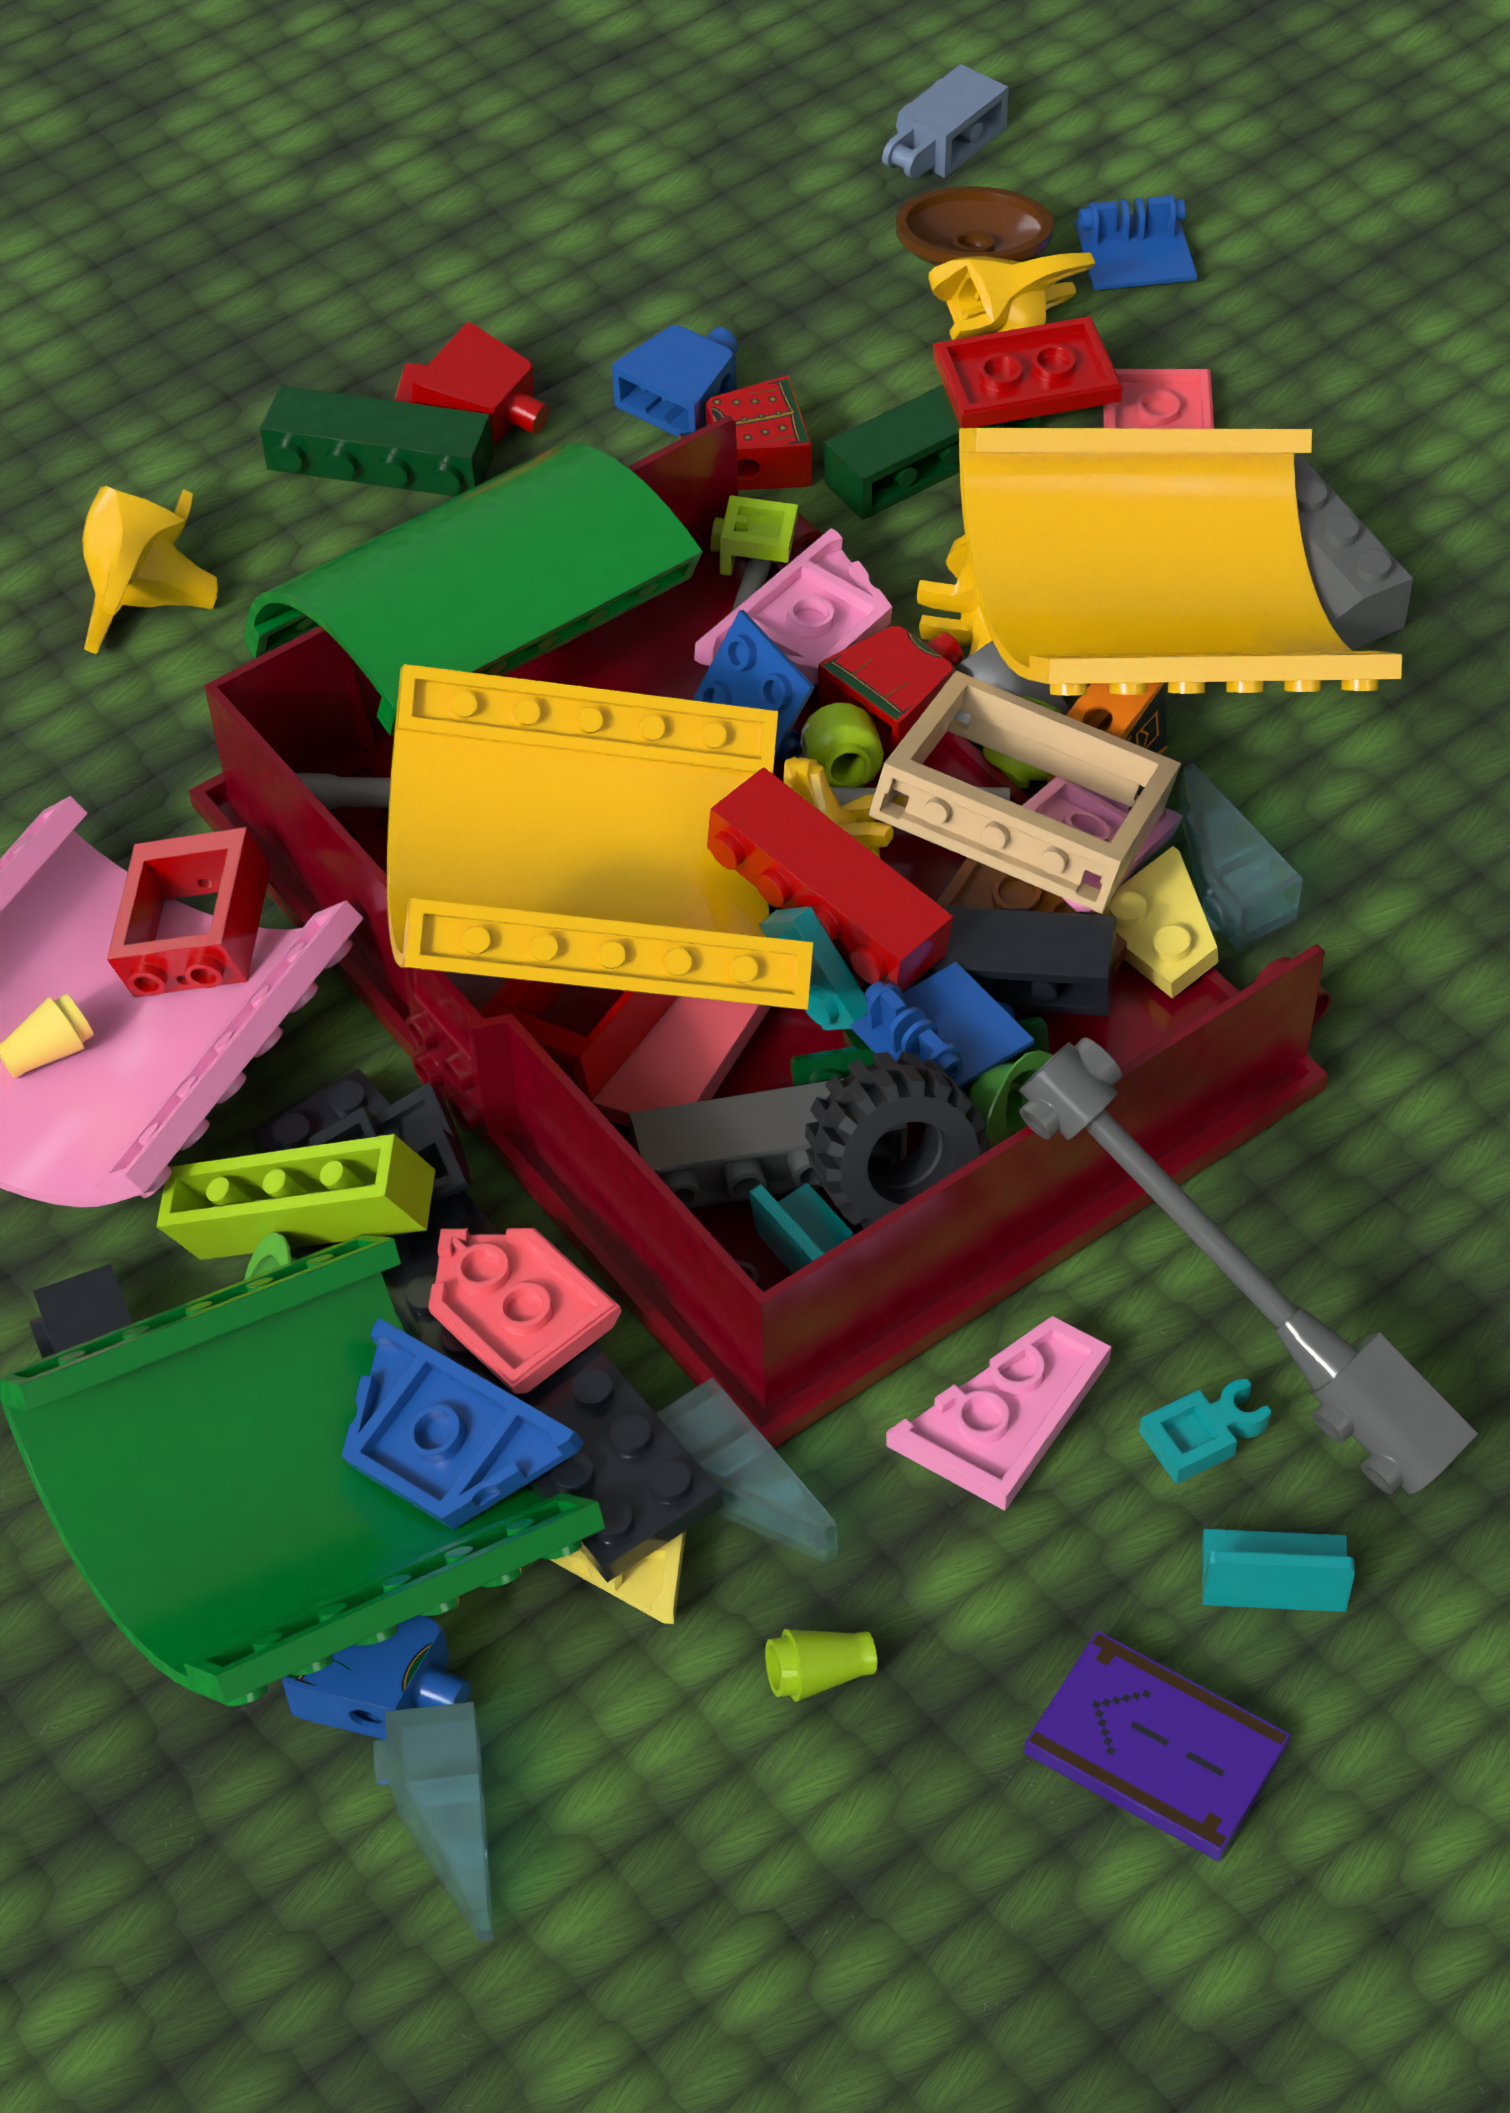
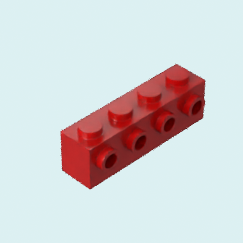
[707,767,954,992]

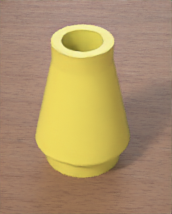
[0,993,94,1079]

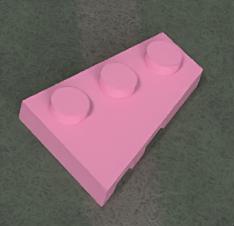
[886,1316,1111,1511]

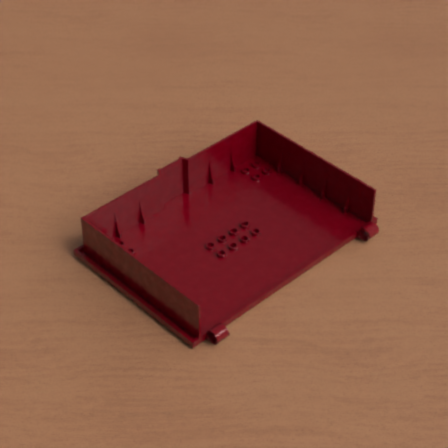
[188,415,1331,1458]

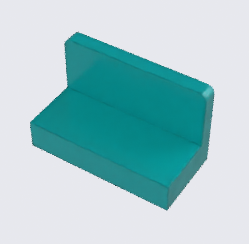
[749,1183,855,1273]
[1202,1529,1355,1612]

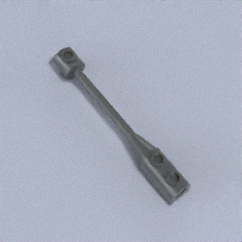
[1019,1038,1478,1494]

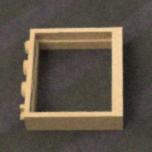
[868,671,1181,914]

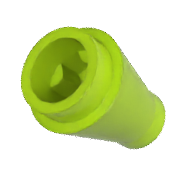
[765,1629,877,1702]

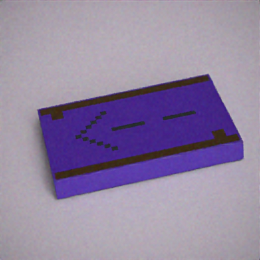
[1024,1630,1291,1862]

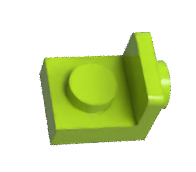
[711,495,798,576]

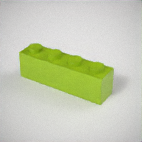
[156,1134,435,1260]

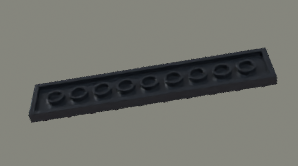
[250,1068,724,1583]

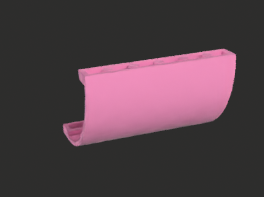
[0,796,363,1207]

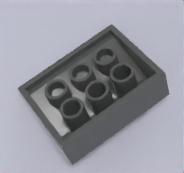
[1264,453,1413,685]

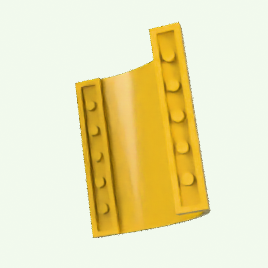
[959,428,1402,695]
[387,664,813,1009]

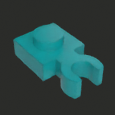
[1139,1379,1271,1485]

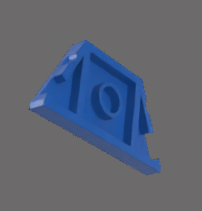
[341,1318,584,1530]

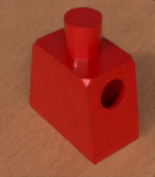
[412,322,550,445]

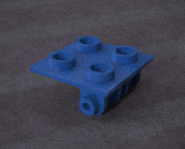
[1074,194,1197,290]
[692,610,815,762]
[850,962,1035,1088]

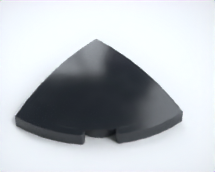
[308,1082,471,1201]

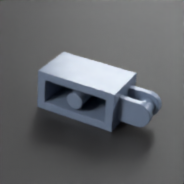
[882,64,1009,179]

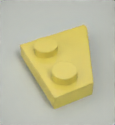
[1094,846,1218,998]

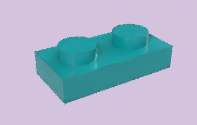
[759,906,868,1030]

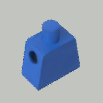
[612,325,738,438]

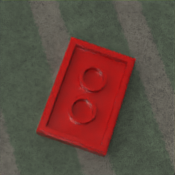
[933,316,1123,428]

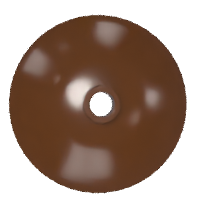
[896,186,1053,267]

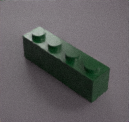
[260,385,494,497]
[824,385,1041,520]

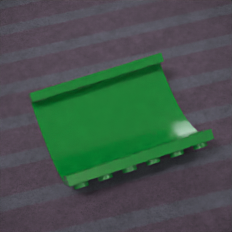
[243,443,703,736]
[0,1234,605,1706]

